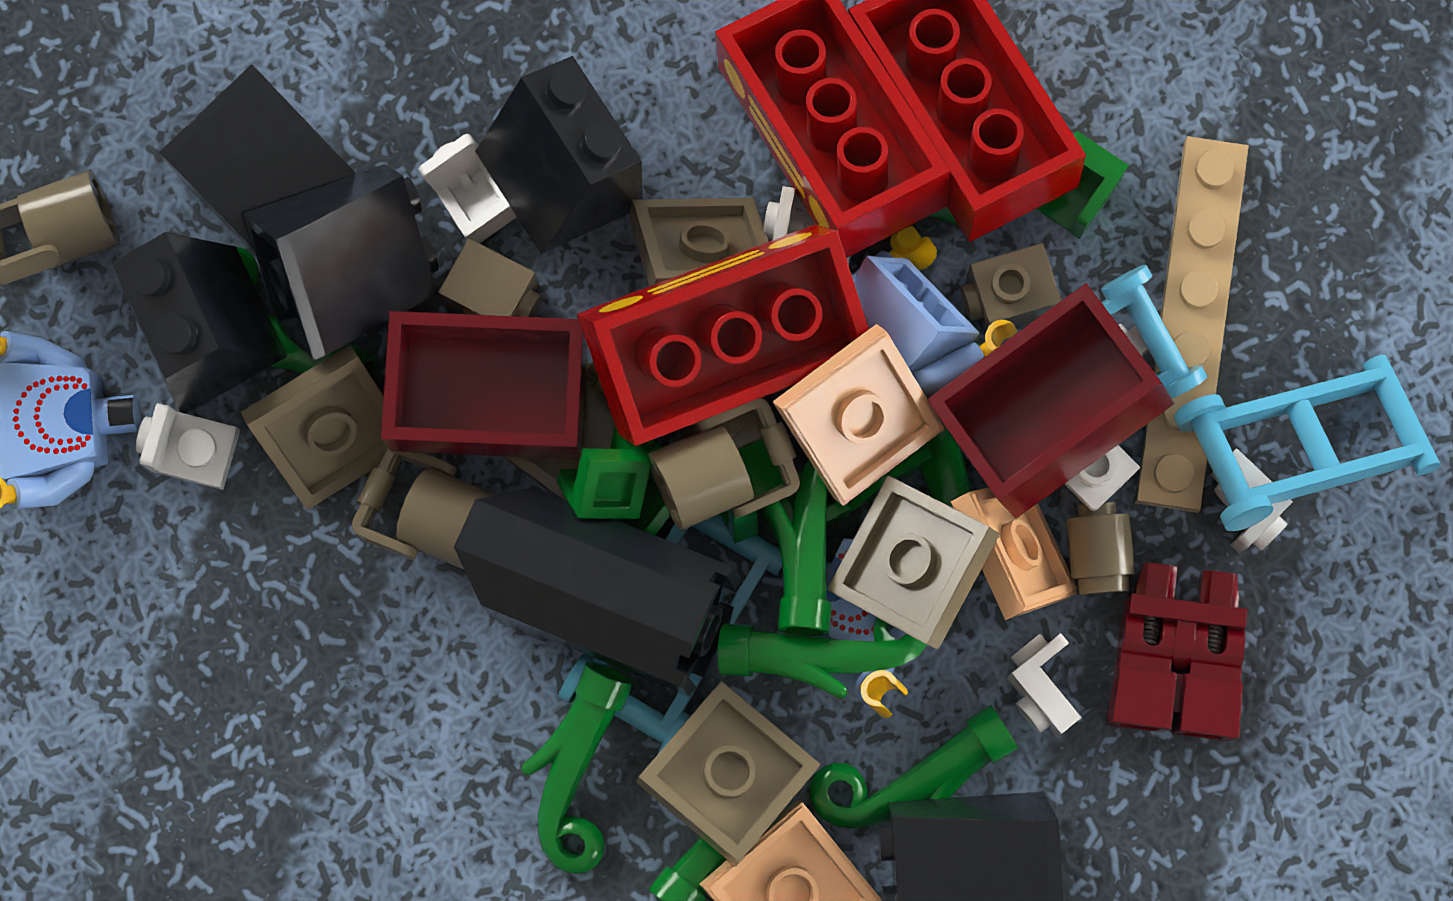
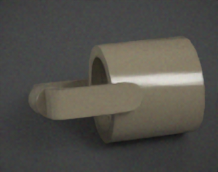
[0,169,120,285]
[647,398,800,531]
[352,448,497,569]

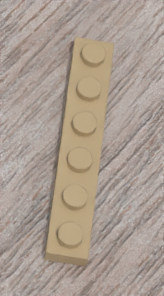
[1135,136,1249,513]

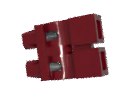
[1106,562,1248,741]

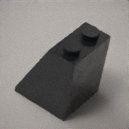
[475,56,643,254]
[159,64,356,255]
[243,164,439,360]
[112,232,287,414]
[878,791,1063,901]

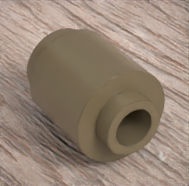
[1066,502,1135,595]

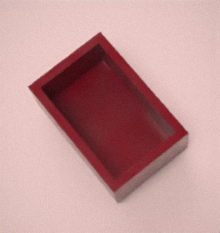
[927,283,1174,519]
[381,311,588,460]

